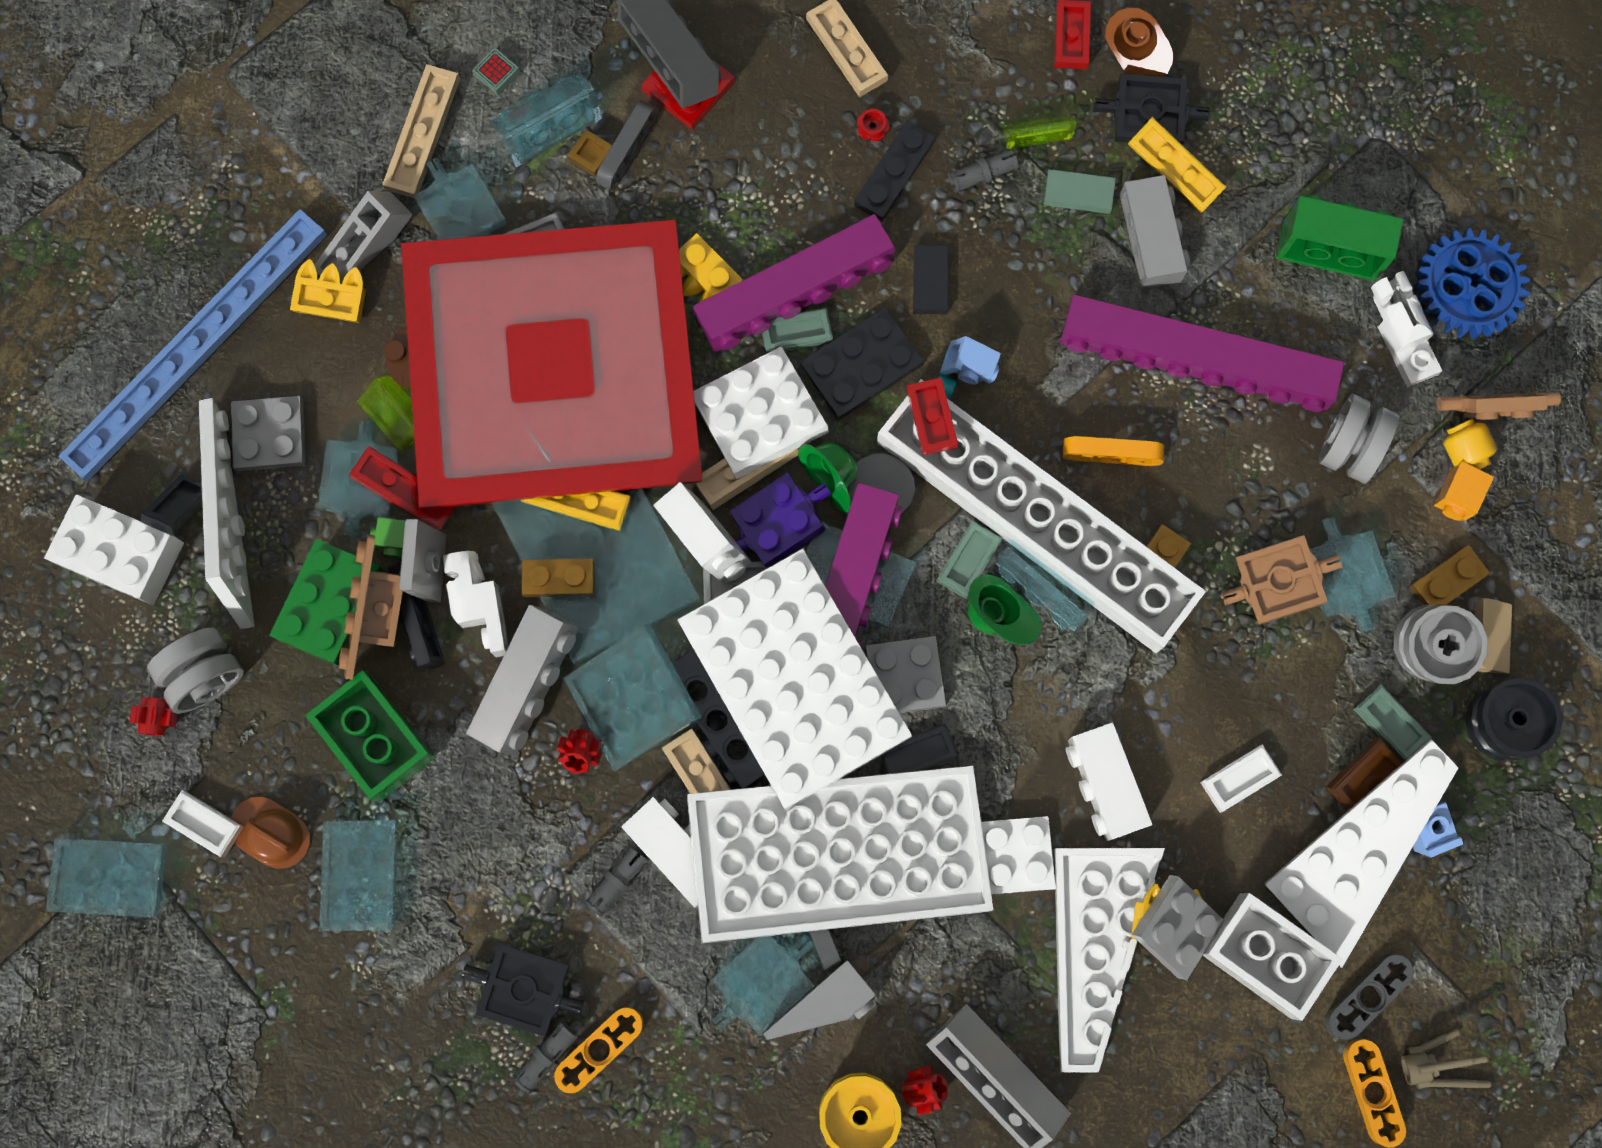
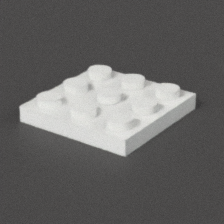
[693,346,829,480]

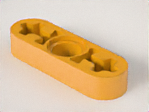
[1063,436,1164,466]
[554,1007,644,1093]
[1343,1039,1406,1148]

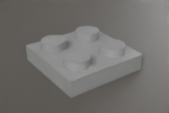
[231,396,306,472]
[865,636,946,714]
[1131,875,1224,980]

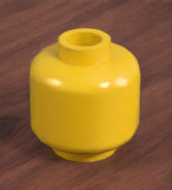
[1443,418,1498,470]

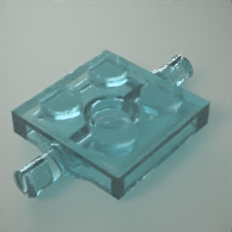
[414,158,507,240]
[317,421,399,538]
[1310,516,1396,634]
[711,935,814,1036]

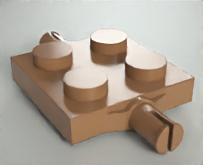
[1436,391,1561,420]
[1221,535,1343,625]

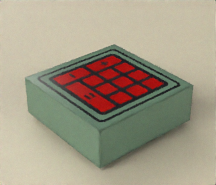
[472,47,520,96]

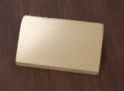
[1474,598,1512,675]

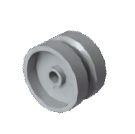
[1318,393,1400,484]
[1394,604,1488,684]
[147,627,244,714]

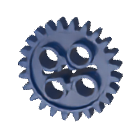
[1414,228,1530,339]

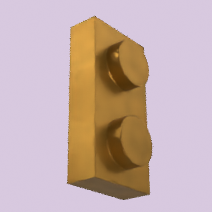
[1409,545,1490,605]
[522,559,594,597]

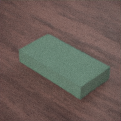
[1043,169,1116,214]
[762,308,833,354]
[936,521,1003,599]
[1353,684,1432,762]

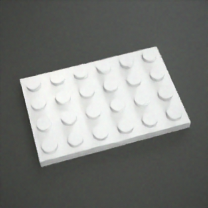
[678,549,912,810]

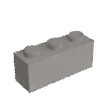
[1120,175,1190,290]

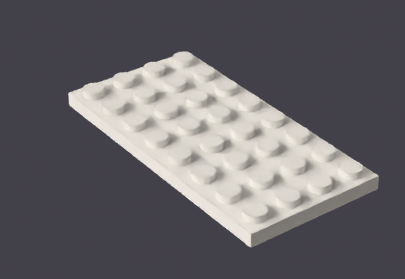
[687,766,993,943]

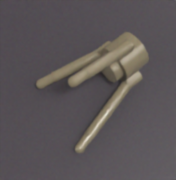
[1401,1029,1492,1089]

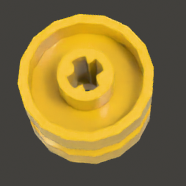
[819,1072,902,1148]

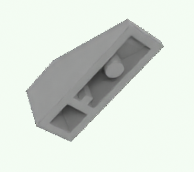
[315,191,413,284]
[763,960,876,1040]

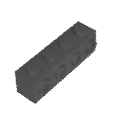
[618,0,721,109]

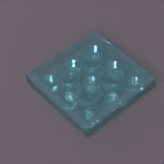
[563,624,702,771]

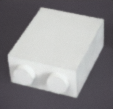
[653,482,752,585]

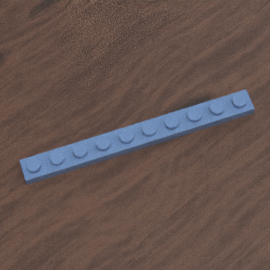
[58,209,327,482]

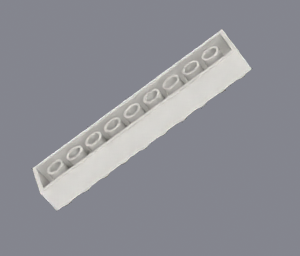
[877,379,1206,653]

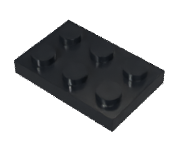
[800,307,924,421]

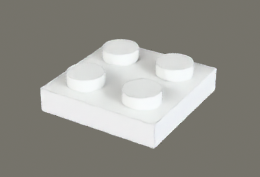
[981,816,1056,894]

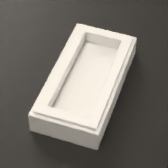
[1200,744,1282,813]
[162,790,244,858]

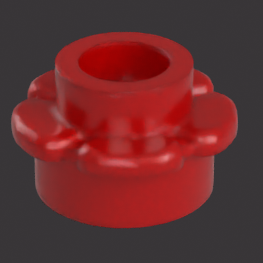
[857,109,890,142]

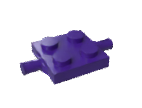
[730,472,832,569]

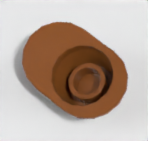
[1105,7,1173,77]
[231,797,310,869]

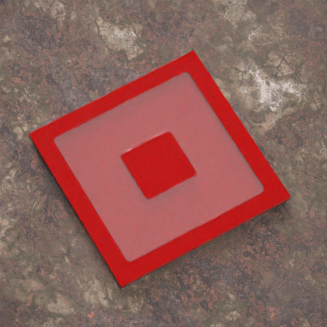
[401,220,703,509]

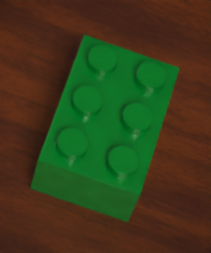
[1275,195,1403,281]
[269,539,388,666]
[305,670,437,803]

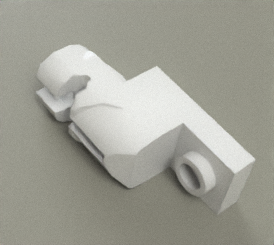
[1371,271,1442,388]
[442,551,509,657]

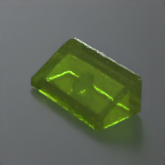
[1003,116,1076,149]
[357,376,415,451]

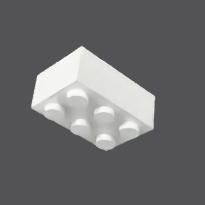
[44,495,184,606]
[1203,893,1343,1021]

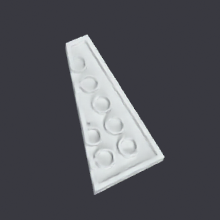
[199,398,255,629]
[1265,739,1458,968]
[1054,848,1165,1072]

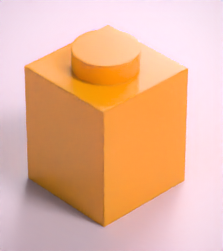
[1434,461,1494,521]

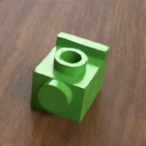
[370,517,406,559]

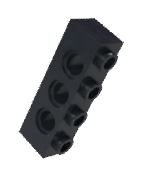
[661,649,766,789]

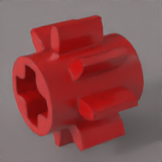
[129,697,177,736]
[556,729,602,773]
[902,1066,948,1115]

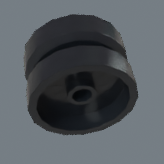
[1465,678,1563,762]

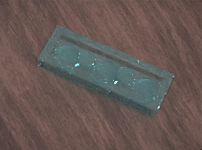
[995,546,1088,632]

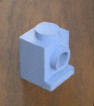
[940,336,1001,385]
[1413,801,1463,857]

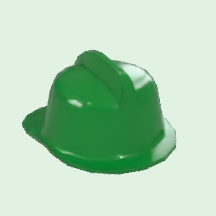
[798,442,857,513]
[968,575,1042,645]

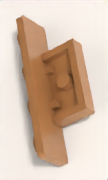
[338,534,403,680]

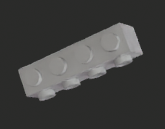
[466,605,579,755]
[926,1004,1071,1148]

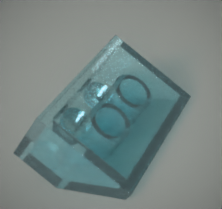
[490,72,602,167]

